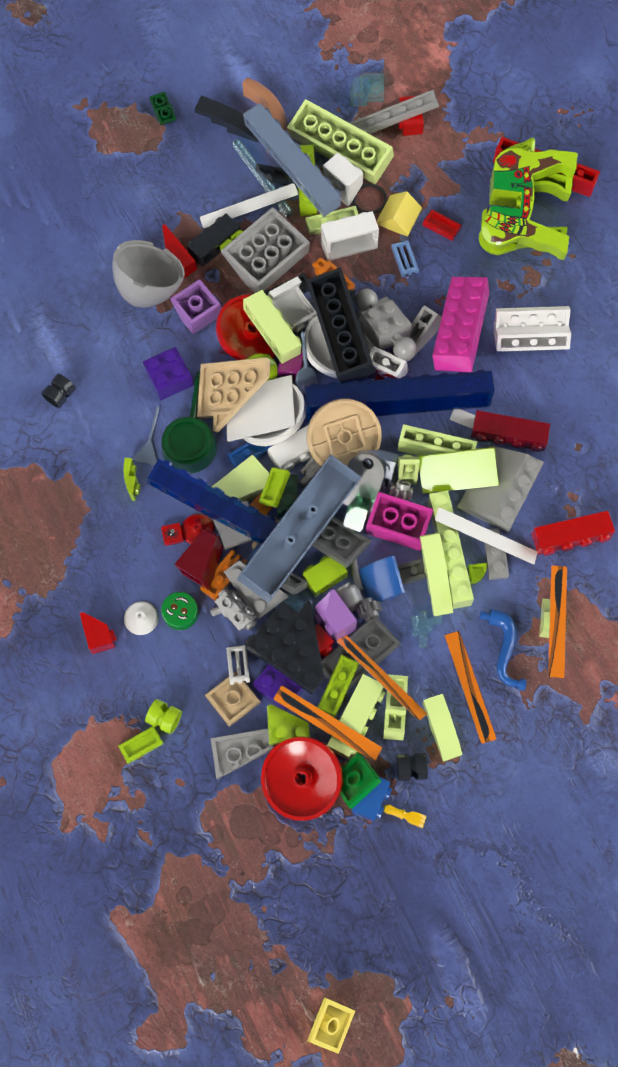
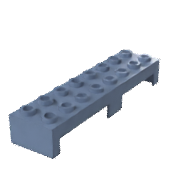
[237,455,362,603]

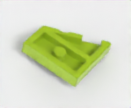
[267,705,310,745]

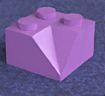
[170,279,221,334]
[313,589,357,644]

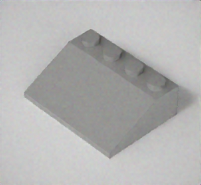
[221,207,310,293]
[457,445,544,533]

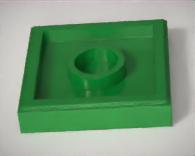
[340,752,382,809]

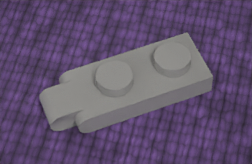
[484,529,509,580]

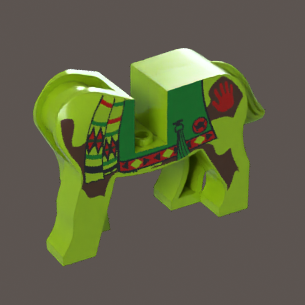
[478,138,578,260]

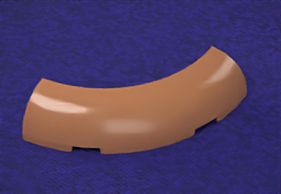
[242,77,288,153]

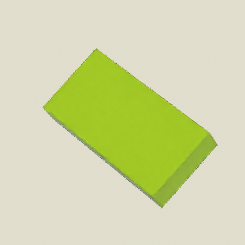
[259,467,290,508]
[118,726,164,764]

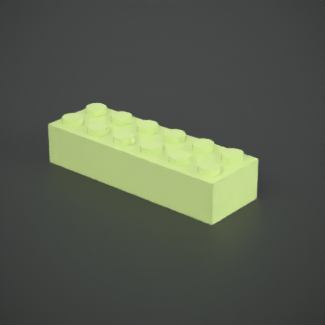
[287,99,394,184]

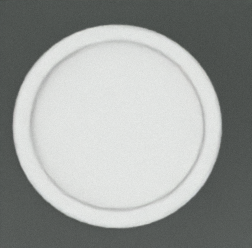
[124,601,159,635]

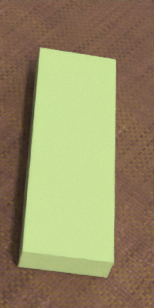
[305,206,359,235]

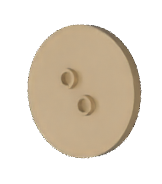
[306,399,382,466]

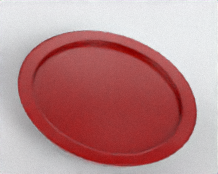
[181,514,215,544]

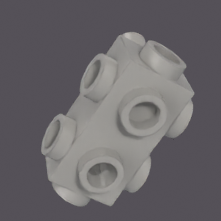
[210,587,258,631]

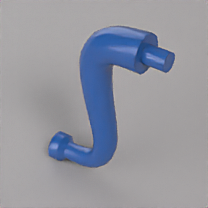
[479,609,526,691]

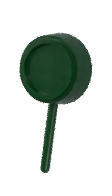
[161,371,217,474]

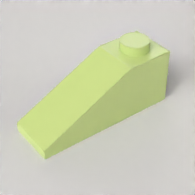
[398,455,420,485]

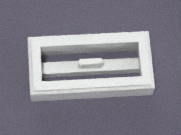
[226,645,250,685]

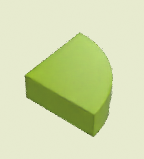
[467,562,487,585]

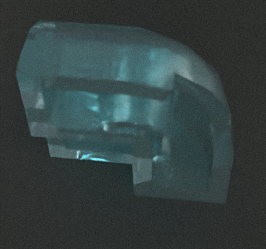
[350,72,384,106]

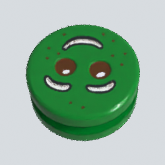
[161,592,199,630]

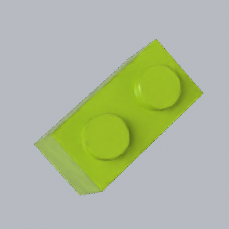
[302,555,348,598]

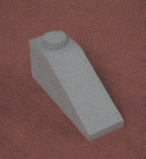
[409,305,442,361]

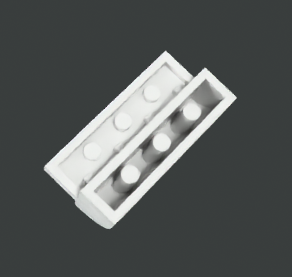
[494,306,571,351]

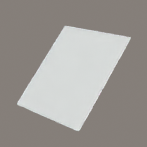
[227,375,295,442]

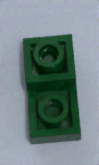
[149,92,177,125]

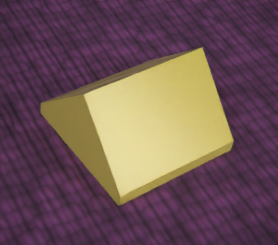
[376,191,422,237]
[307,997,355,1054]

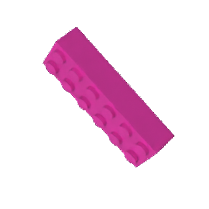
[433,277,489,372]

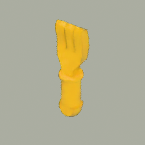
[383,804,426,828]

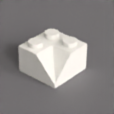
[323,153,363,206]

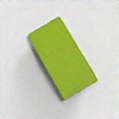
[123,458,141,501]

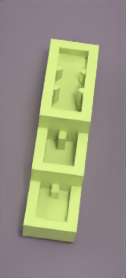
[420,533,453,616]

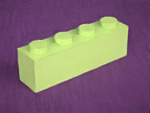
[243,290,302,364]
[398,424,477,456]
[327,674,386,760]

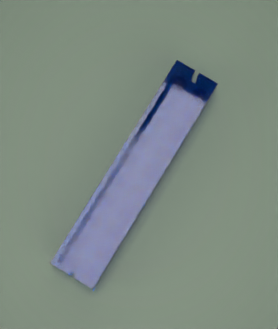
[305,370,495,422]

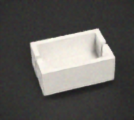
[321,211,379,261]

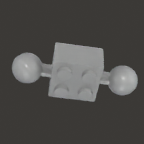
[355,289,417,361]

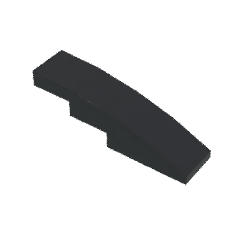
[194,95,259,142]

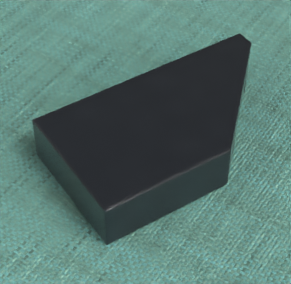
[255,163,289,186]

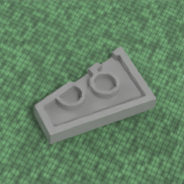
[211,729,274,780]

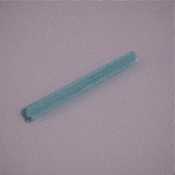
[233,139,293,218]

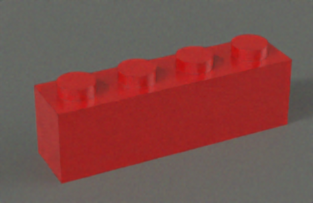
[531,511,615,556]

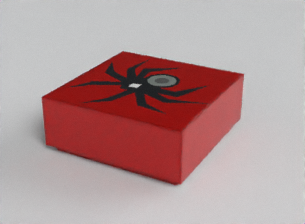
[161,523,184,546]

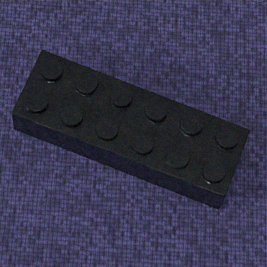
[306,267,376,385]

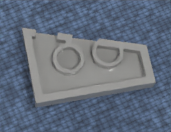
[224,560,290,619]

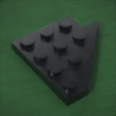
[247,601,324,695]

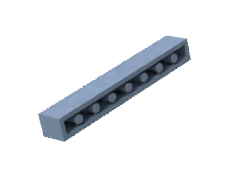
[243,103,341,217]

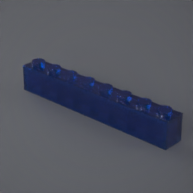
[147,459,278,545]

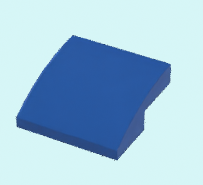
[359,556,405,603]

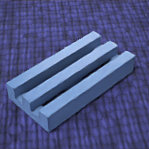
[391,240,419,277]

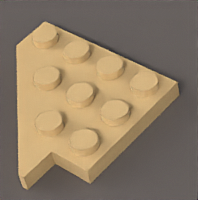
[197,358,270,433]

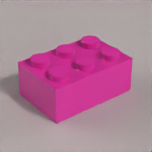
[365,492,433,551]

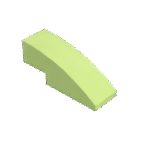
[383,674,408,741]
[422,694,462,762]

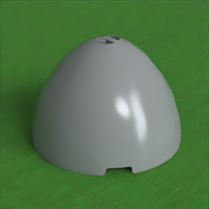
[112,240,185,308]

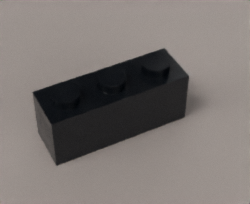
[187,213,241,267]

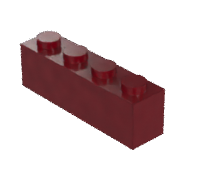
[471,410,551,452]

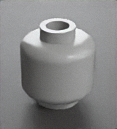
[336,582,363,612]

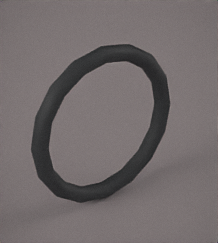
[352,183,388,214]

